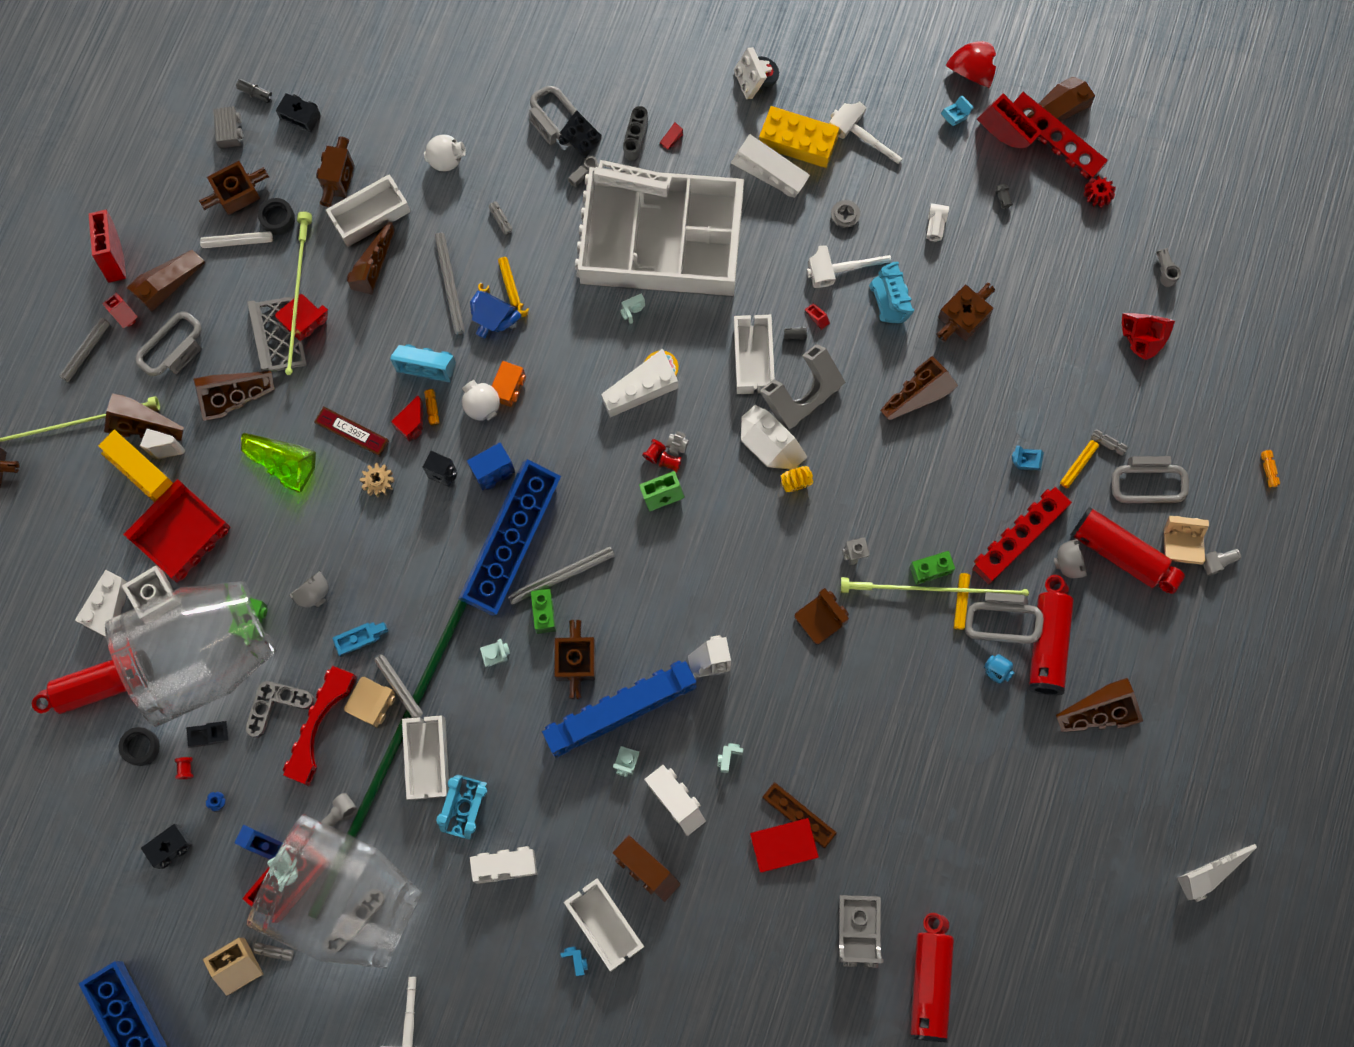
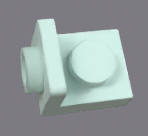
[620,293,645,324]
[480,639,510,667]
[613,746,640,777]

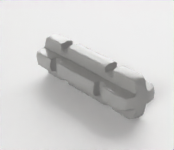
[489,201,513,235]
[1091,429,1128,455]
[253,943,294,961]

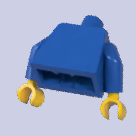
[470,283,529,338]

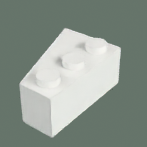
[75,570,127,642]
[688,635,731,678]
[644,765,706,836]
[470,846,538,884]

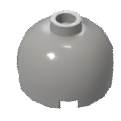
[1054,539,1087,579]
[289,571,329,608]

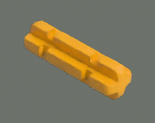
[424,389,440,426]
[1261,450,1280,487]

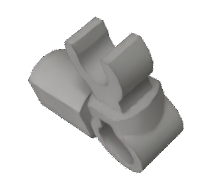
[568,156,599,188]

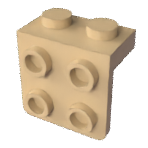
[1163,516,1209,565]
[344,677,396,728]

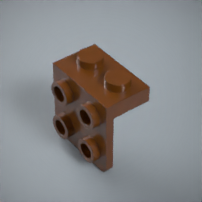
[794,588,849,645]

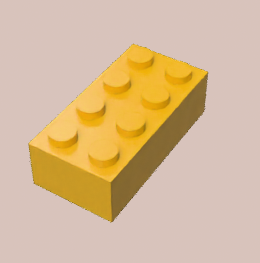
[759,106,840,168]
[98,429,173,502]

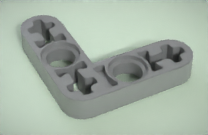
[246,681,314,738]

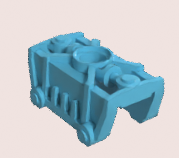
[869,262,914,324]
[436,775,488,840]

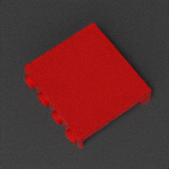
[123,479,230,583]

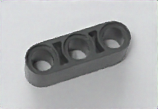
[623,106,648,161]

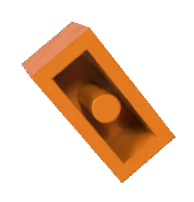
[492,360,526,407]

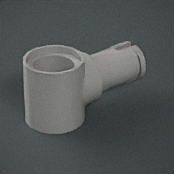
[1156,248,1181,287]
[1202,549,1241,576]
[319,793,358,832]

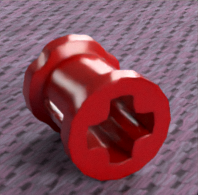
[642,439,666,464]
[659,451,682,473]
[174,757,194,780]

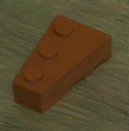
[613,835,681,902]

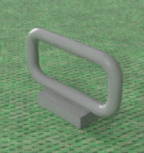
[529,86,577,146]
[135,312,202,376]
[1112,456,1189,503]
[965,592,1044,644]

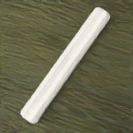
[200,231,273,248]

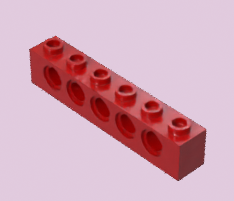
[1014,92,1108,179]
[973,487,1072,585]

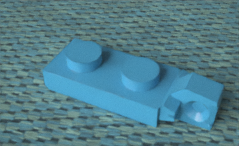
[332,622,388,657]

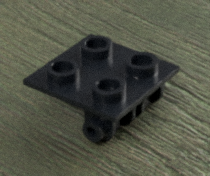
[559,110,602,158]

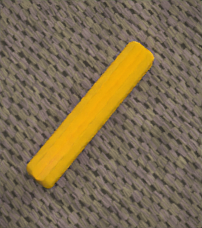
[498,257,520,308]
[1060,440,1099,488]
[954,573,970,630]

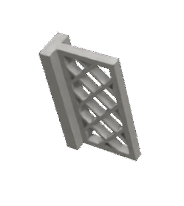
[247,297,307,372]

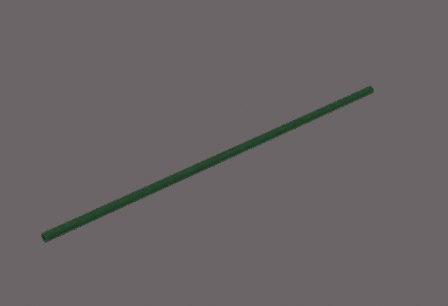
[308,600,467,919]

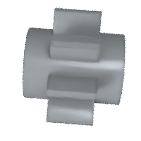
[666,431,689,456]

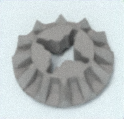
[831,200,860,229]

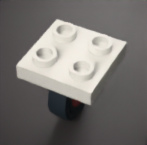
[733,47,780,99]

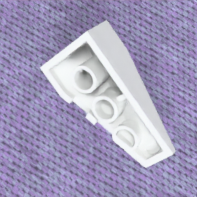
[1177,844,1257,902]

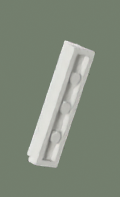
[594,160,672,197]

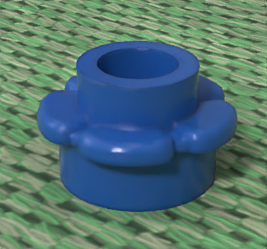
[206,792,226,811]

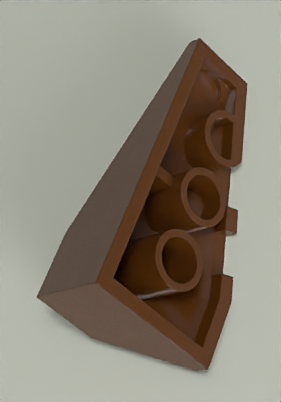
[126,250,205,312]
[880,356,958,420]
[193,371,275,421]
[104,393,184,441]

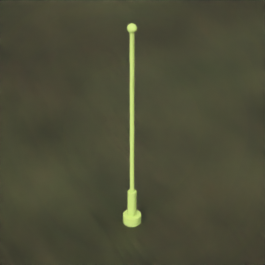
[285,212,312,375]
[0,396,160,442]
[841,577,1029,596]

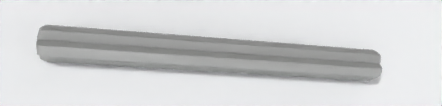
[435,232,465,335]
[508,547,614,604]

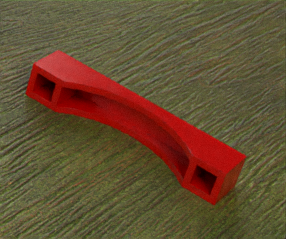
[283,665,357,786]

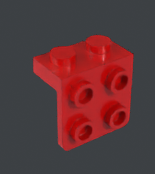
[275,294,328,341]

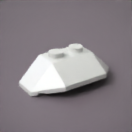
[741,405,807,470]

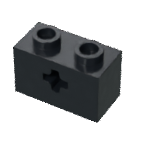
[276,93,321,133]
[422,451,457,487]
[141,824,193,869]

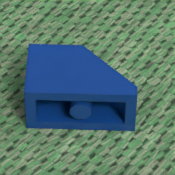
[234,824,286,859]

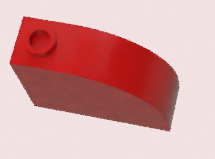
[977,93,1042,148]
[89,209,126,283]

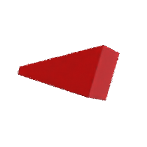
[660,122,683,150]
[804,303,830,330]

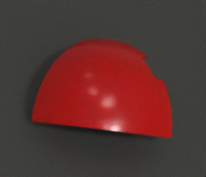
[946,41,996,88]
[1122,313,1175,360]

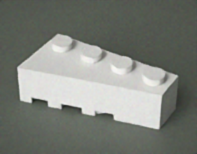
[731,134,810,198]
[601,349,678,418]

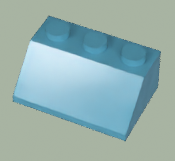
[390,344,456,383]

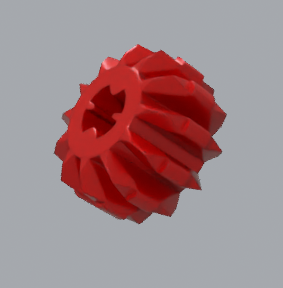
[1084,175,1116,208]

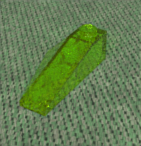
[241,433,316,493]

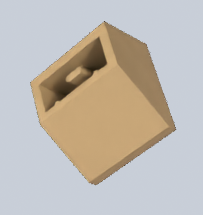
[203,938,263,996]

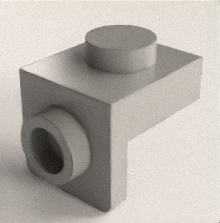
[842,538,870,566]

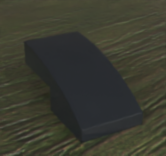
[186,721,228,748]

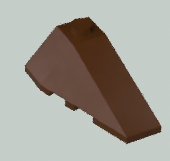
[1027,76,1095,130]
[347,221,395,295]
[1056,678,1143,732]

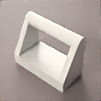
[140,429,185,459]

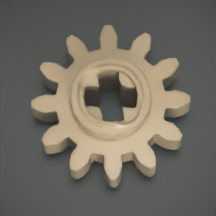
[360,463,395,498]

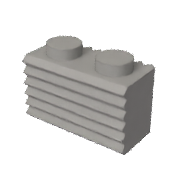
[213,106,243,149]

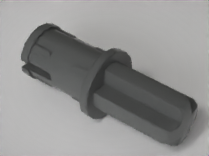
[236,79,272,103]

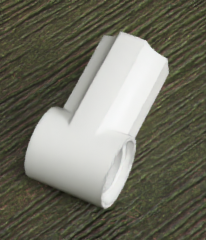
[926,203,949,242]

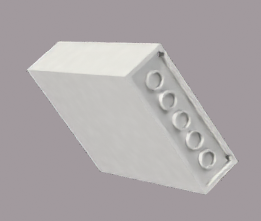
[575,167,744,296]

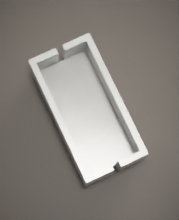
[326,174,411,248]
[734,314,775,394]
[402,716,449,800]
[564,878,645,972]

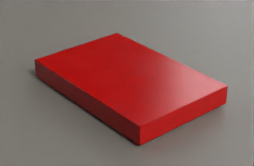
[750,818,819,873]

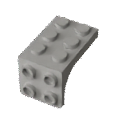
[839,895,883,968]

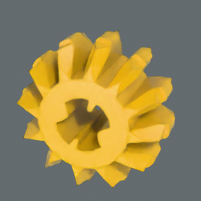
[781,466,813,492]

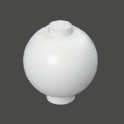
[424,135,466,171]
[462,380,500,421]

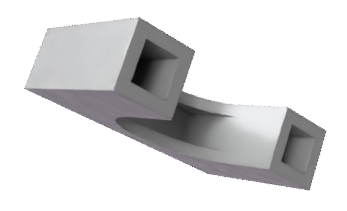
[760,344,846,430]

